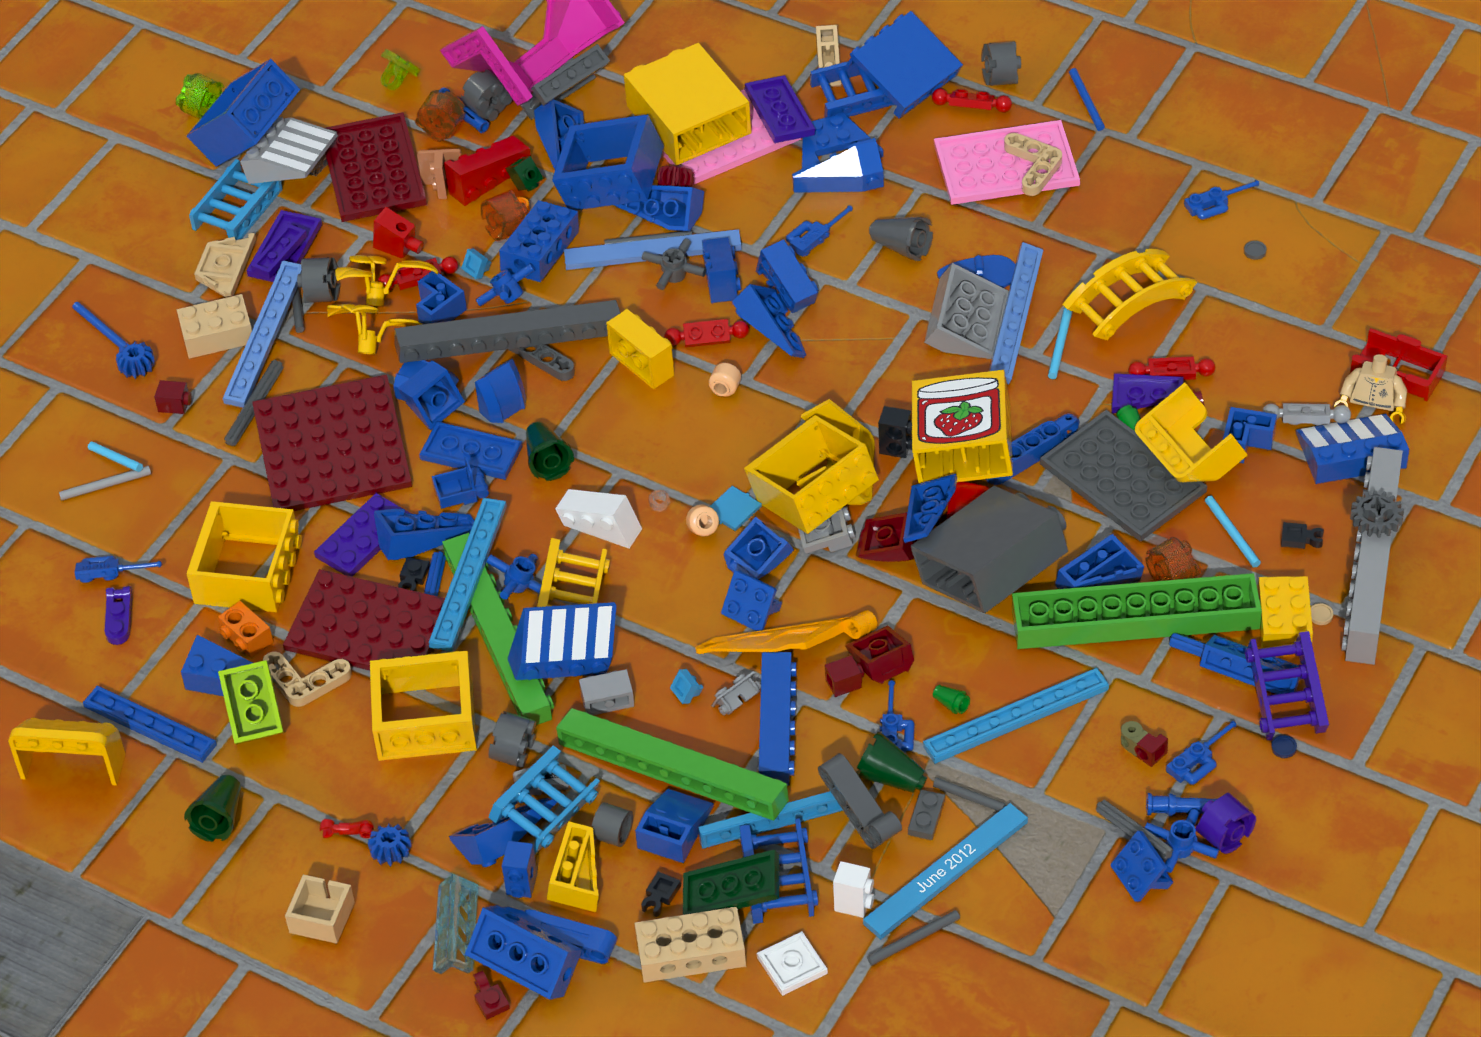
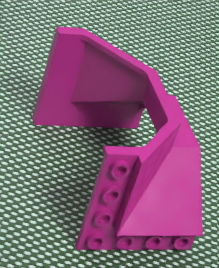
[440,0,625,106]

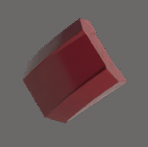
[856,512,917,562]
[845,625,914,684]

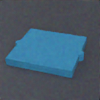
[710,486,762,531]

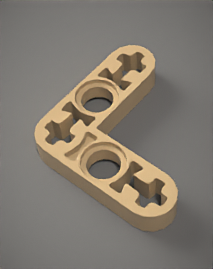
[1004,133,1062,196]
[263,652,352,707]

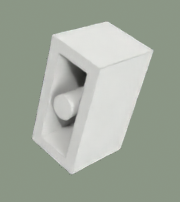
[833,861,874,918]

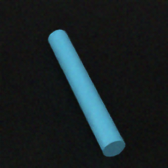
[88,441,143,472]

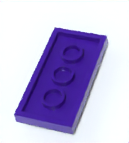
[744,75,815,143]
[246,210,322,282]
[314,493,411,577]

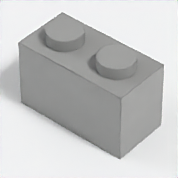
[579,669,634,715]

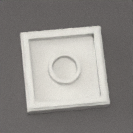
[757,931,828,996]

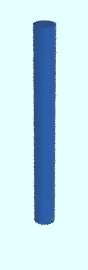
[1069,68,1105,131]
[72,302,128,348]

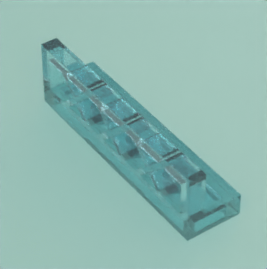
[433,874,478,974]

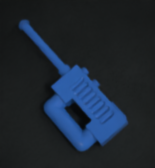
[1184,180,1259,220]
[786,205,853,257]
[74,556,162,583]
[880,680,915,751]
[1166,721,1237,785]

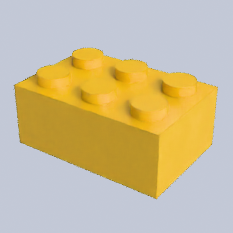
[606,309,674,389]
[1258,576,1313,649]

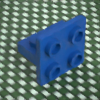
[721,570,782,631]
[1111,831,1173,902]

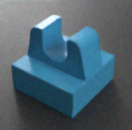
[461,248,491,279]
[670,669,703,704]

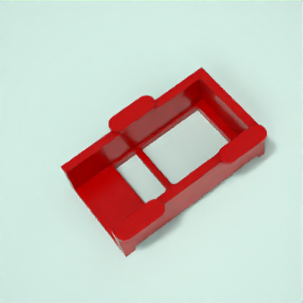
[1350,328,1448,401]

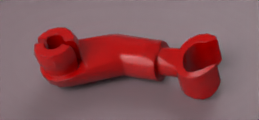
[320,819,374,838]

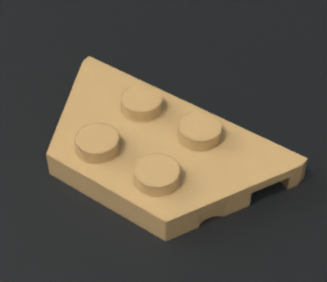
[194,233,256,298]

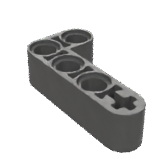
[818,753,902,849]

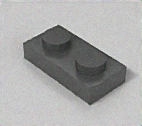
[908,790,945,840]

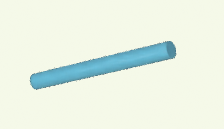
[1048,308,1072,379]
[1205,496,1261,568]

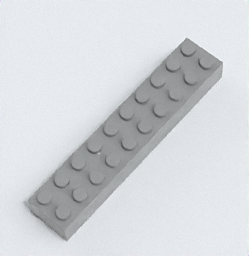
[1342,447,1403,665]

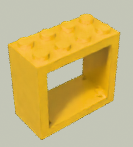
[744,415,879,534]
[187,501,302,612]
[370,651,477,761]

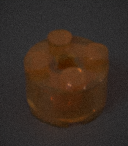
[415,90,466,142]
[480,190,528,241]
[1145,537,1201,581]

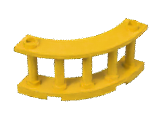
[1062,249,1197,341]

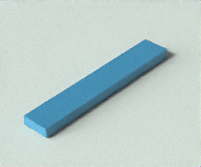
[698,791,843,848]

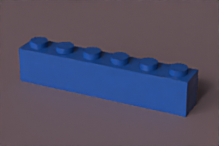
[759,652,797,786]

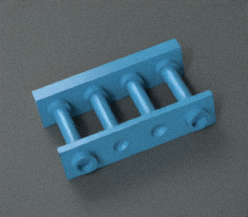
[189,159,283,240]
[488,745,600,854]

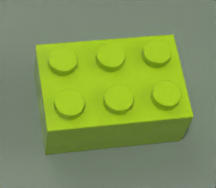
[218,660,284,744]

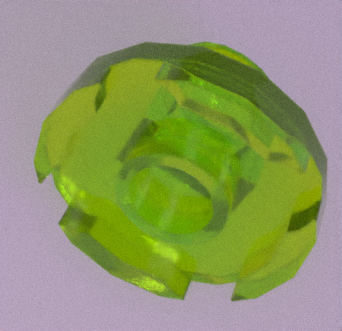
[381,49,421,90]

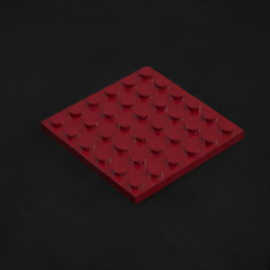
[252,374,412,511]

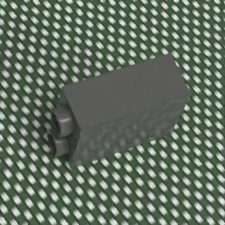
[911,486,1068,613]

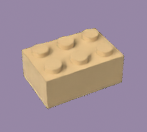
[176,294,252,359]

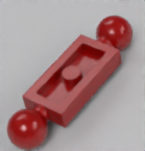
[932,88,1012,113]
[377,257,458,291]
[664,319,749,348]
[1128,356,1216,380]

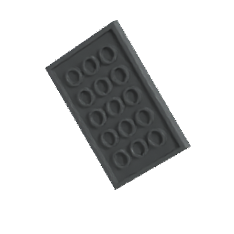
[1040,410,1207,542]

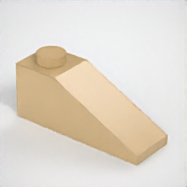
[816,25,841,88]

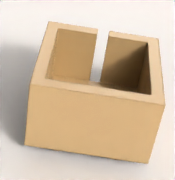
[285,874,355,944]

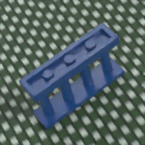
[810,61,895,118]
[740,818,818,924]

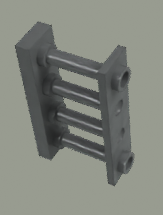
[520,44,610,120]

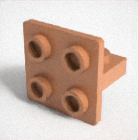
[417,149,461,199]

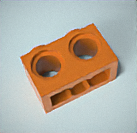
[218,601,273,658]

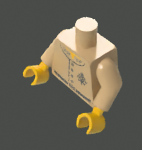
[1334,354,1407,424]

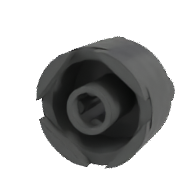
[981,41,1021,86]
[461,70,512,121]
[297,257,340,303]
[488,711,536,768]

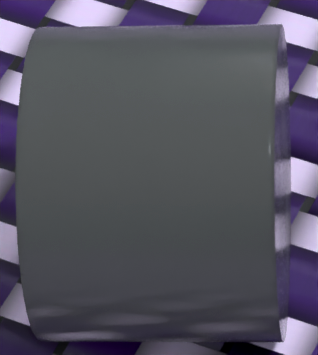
[592,802,633,847]

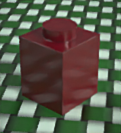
[154,380,192,414]
[825,655,864,697]

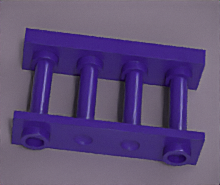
[1245,631,1329,741]

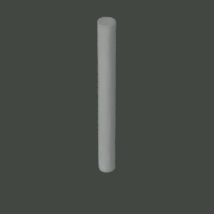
[59,466,151,501]

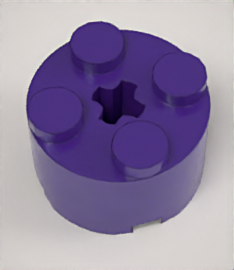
[1196,792,1256,854]

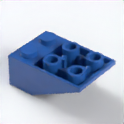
[635,789,714,863]

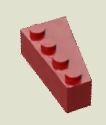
[444,135,531,206]

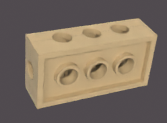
[635,907,746,983]

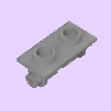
[711,671,761,715]

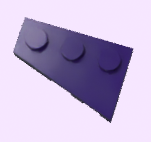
[1112,374,1183,414]

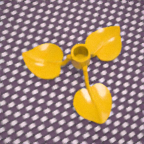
[335,255,438,306]
[327,304,423,355]

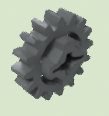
[1350,490,1404,538]

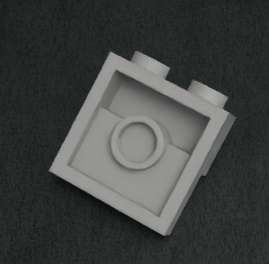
[798,506,856,554]

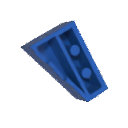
[702,237,741,303]
[756,239,818,313]
[181,635,253,696]

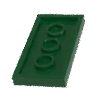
[683,849,779,915]

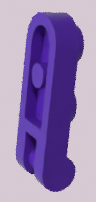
[104,586,132,645]

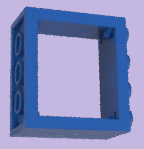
[186,59,300,167]
[552,114,664,210]

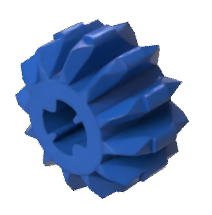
[116,341,155,379]
[368,823,412,867]

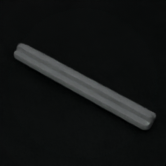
[224,360,283,446]

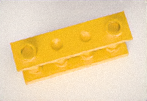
[537,538,610,607]

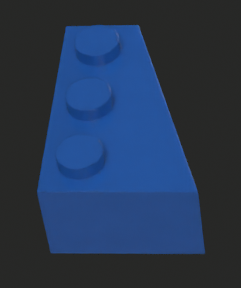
[1055,534,1144,589]

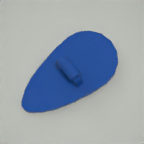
[937,255,1016,288]

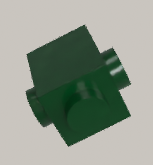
[505,156,543,192]

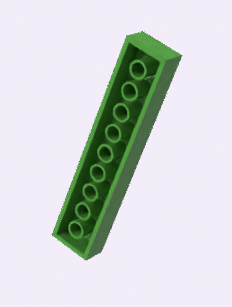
[1012,573,1262,649]

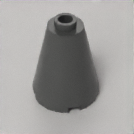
[869,217,933,261]

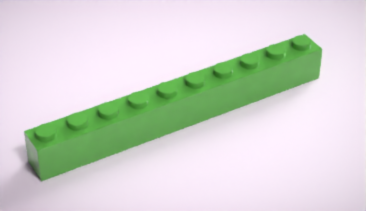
[442,533,554,725]
[556,708,789,821]

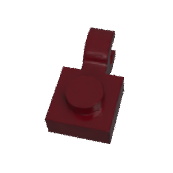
[473,971,510,1020]

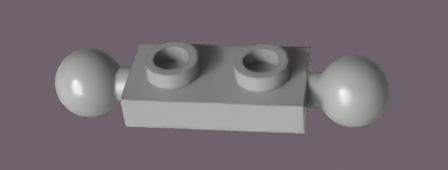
[1262,403,1351,425]

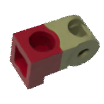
[1121,721,1168,767]

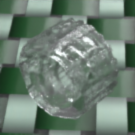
[649,490,670,512]

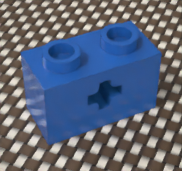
[502,841,537,898]

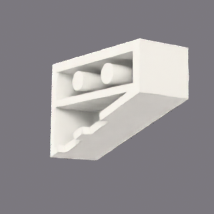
[555,489,642,549]

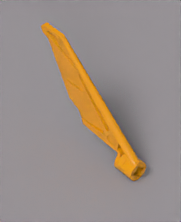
[695,610,878,654]

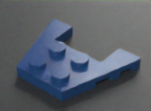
[802,113,883,169]

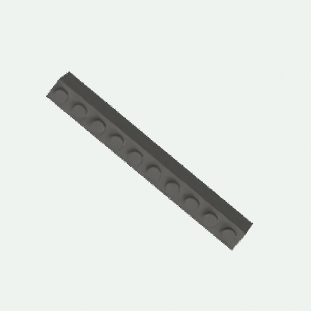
[395,300,620,363]

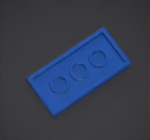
[419,421,523,480]

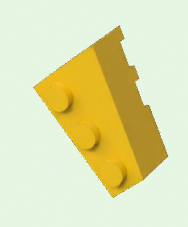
[547,821,599,912]

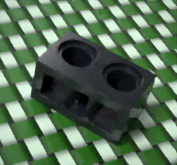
[878,406,912,458]

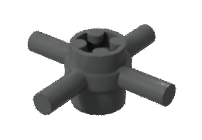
[642,238,706,290]

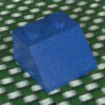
[398,360,465,430]

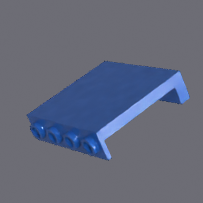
[847,11,963,119]

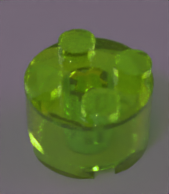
[176,73,224,119]

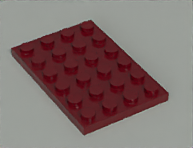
[325,112,427,222]
[283,569,445,671]

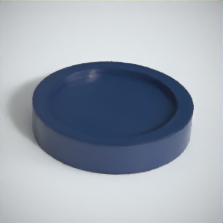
[1271,735,1297,758]

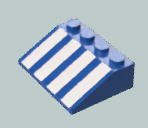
[1296,414,1409,484]
[507,602,616,680]

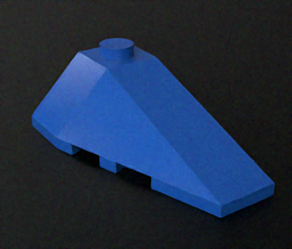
[534,100,584,169]
[792,138,884,193]
[614,185,704,231]
[732,284,806,358]
[903,474,957,543]
[374,509,474,560]
[449,798,557,867]

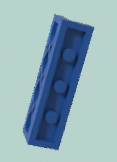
[1200,635,1300,694]

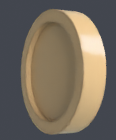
[1311,603,1333,625]

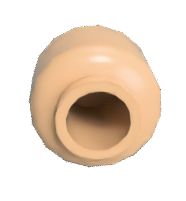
[709,363,741,397]
[686,505,719,536]

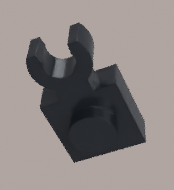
[1281,522,1324,549]
[398,557,430,592]
[641,871,681,917]

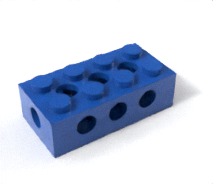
[499,200,579,282]
[465,905,582,1000]

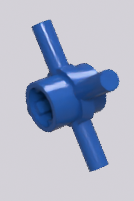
[476,263,535,306]
[486,554,542,599]
[1145,809,1219,873]

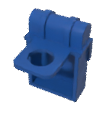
[431,457,489,509]

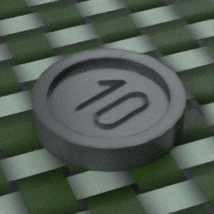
[1244,241,1267,260]

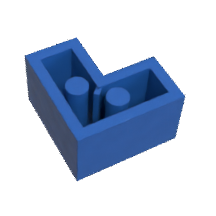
[416,271,467,325]
[1223,407,1277,463]

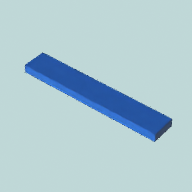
[83,685,217,763]

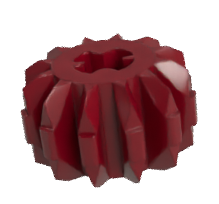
[657,166,694,187]

